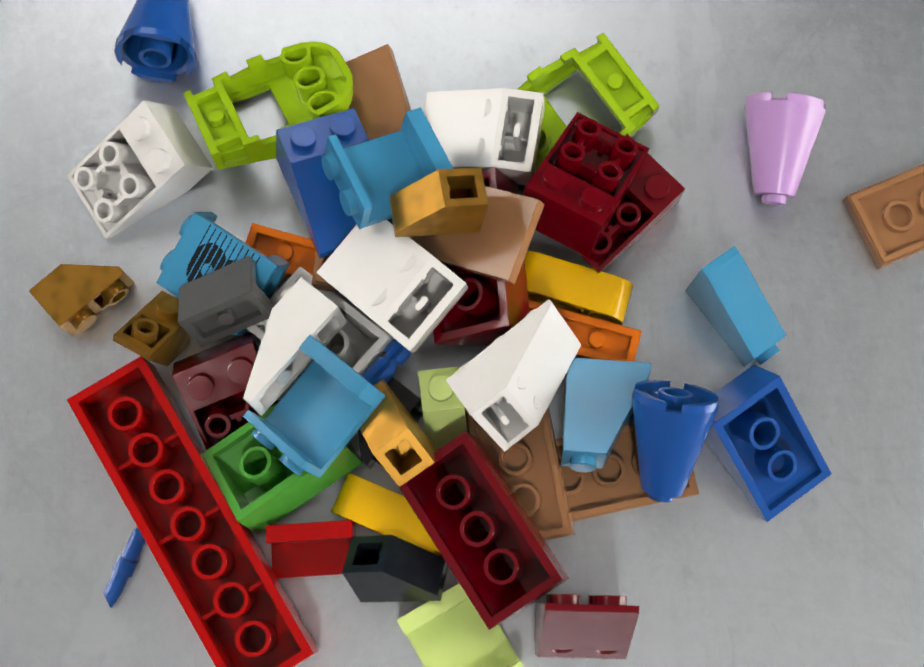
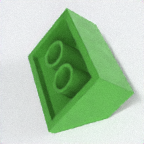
[202,401,363,534]

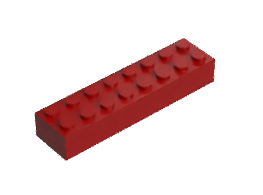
[67,356,319,667]

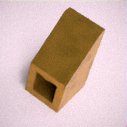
[389,167,488,237]
[29,264,134,335]
[113,291,191,367]
[360,379,435,487]

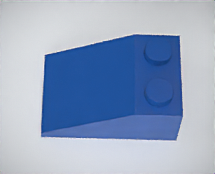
[276,108,393,258]
[705,365,832,522]

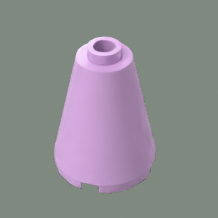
[744,92,826,205]

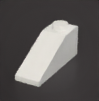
[243,277,347,416]

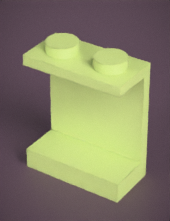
[397,583,524,667]

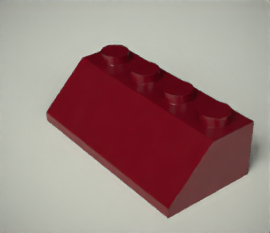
[433,167,529,346]
[399,431,569,630]

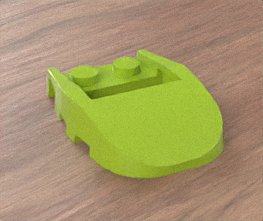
[517,32,660,174]
[183,41,354,170]

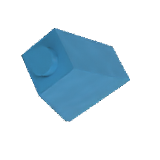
[685,246,787,367]
[561,358,651,472]

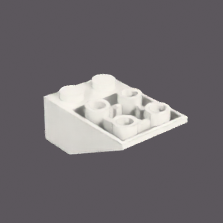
[424,88,545,185]
[67,100,213,239]
[316,220,468,353]
[446,299,581,452]

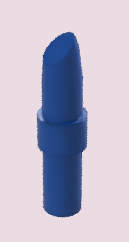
[103,527,146,608]

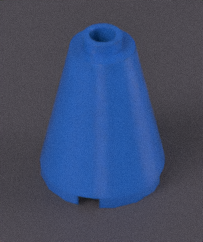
[114,0,196,82]
[632,380,719,502]

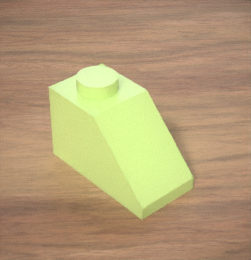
[418,366,467,452]

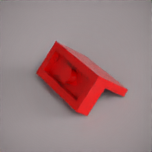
[266,520,356,579]

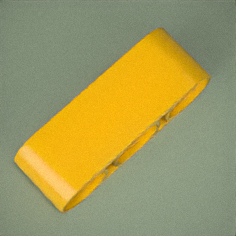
[525,251,634,325]
[331,473,443,557]

